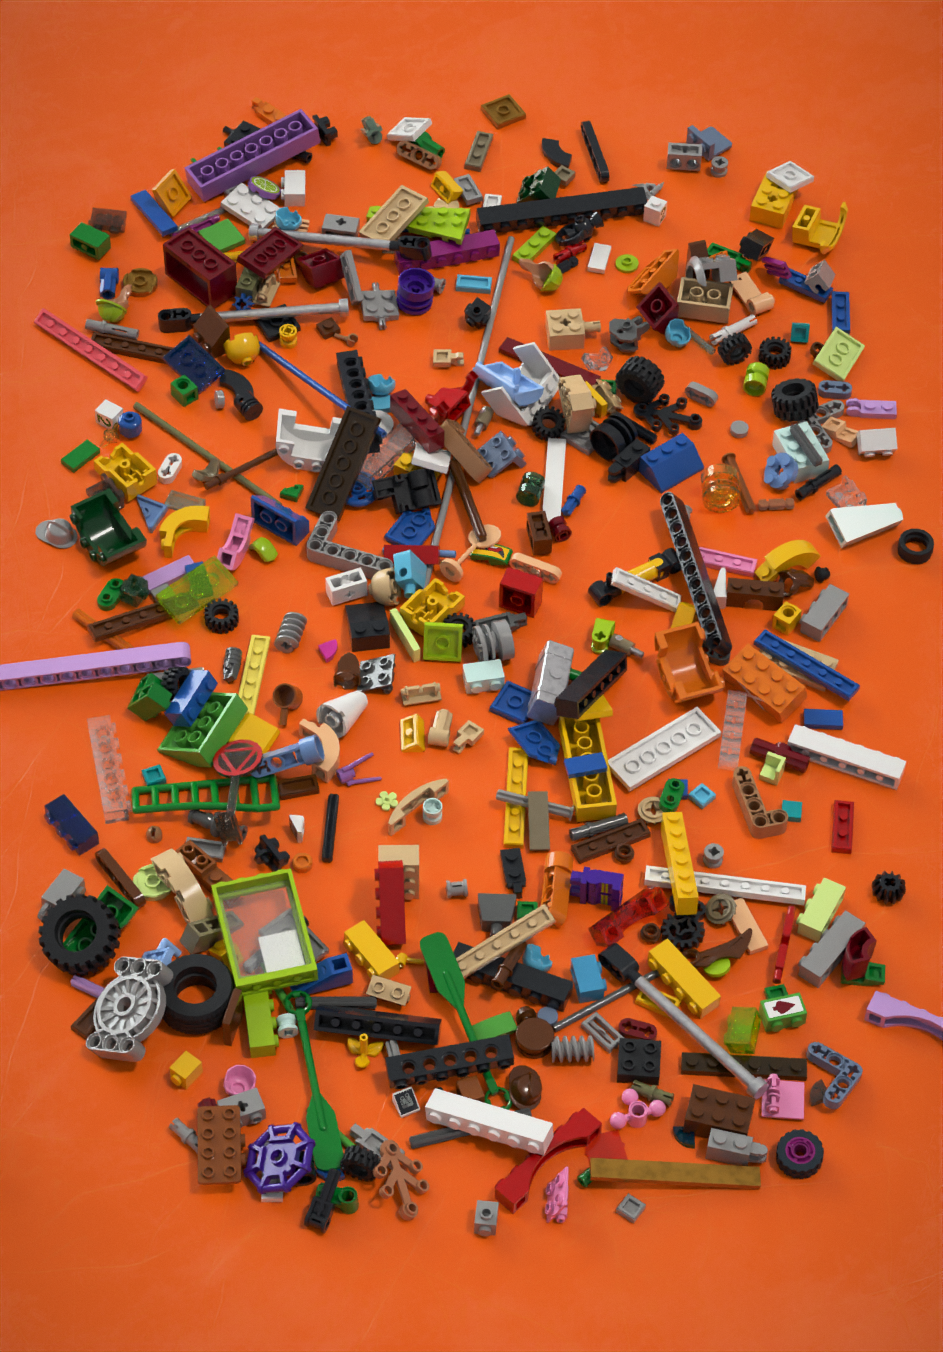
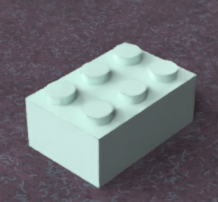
[772,421,830,484]

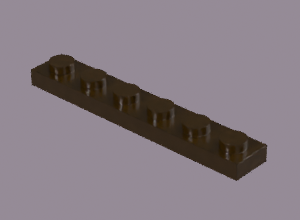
[681,1052,807,1081]

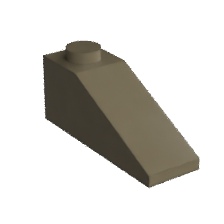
[180,911,244,954]

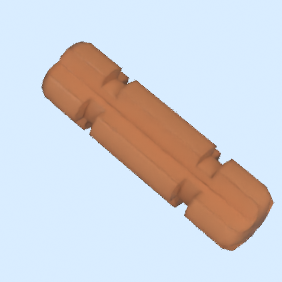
[758,498,794,510]

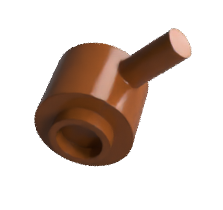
[273,683,303,726]

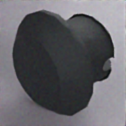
[814,566,830,583]

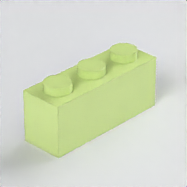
[796,878,846,942]

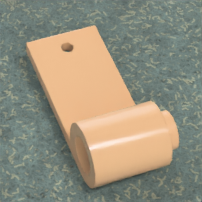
[728,272,775,315]

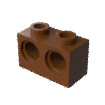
[526,511,552,555]

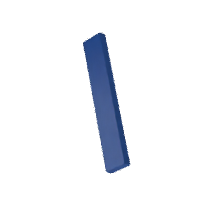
[754,629,860,701]

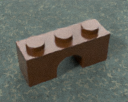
[726,578,785,611]

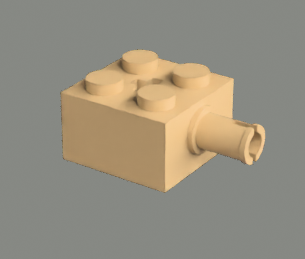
[545,308,601,351]

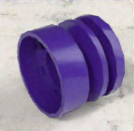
[396,268,435,315]

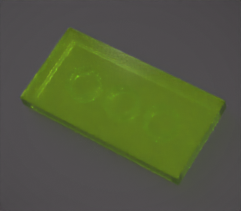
[155,555,238,625]

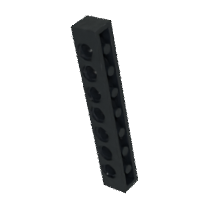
[336,350,383,454]

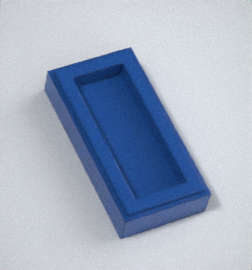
[803,709,843,730]
[564,752,607,779]

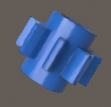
[232,293,255,310]

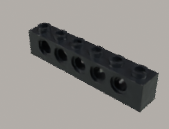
[385,1034,514,1089]

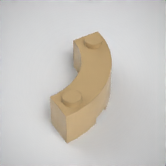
[151,848,214,923]

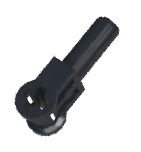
[304,1168,341,1233]

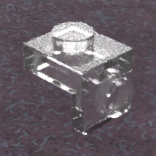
[581,347,613,371]

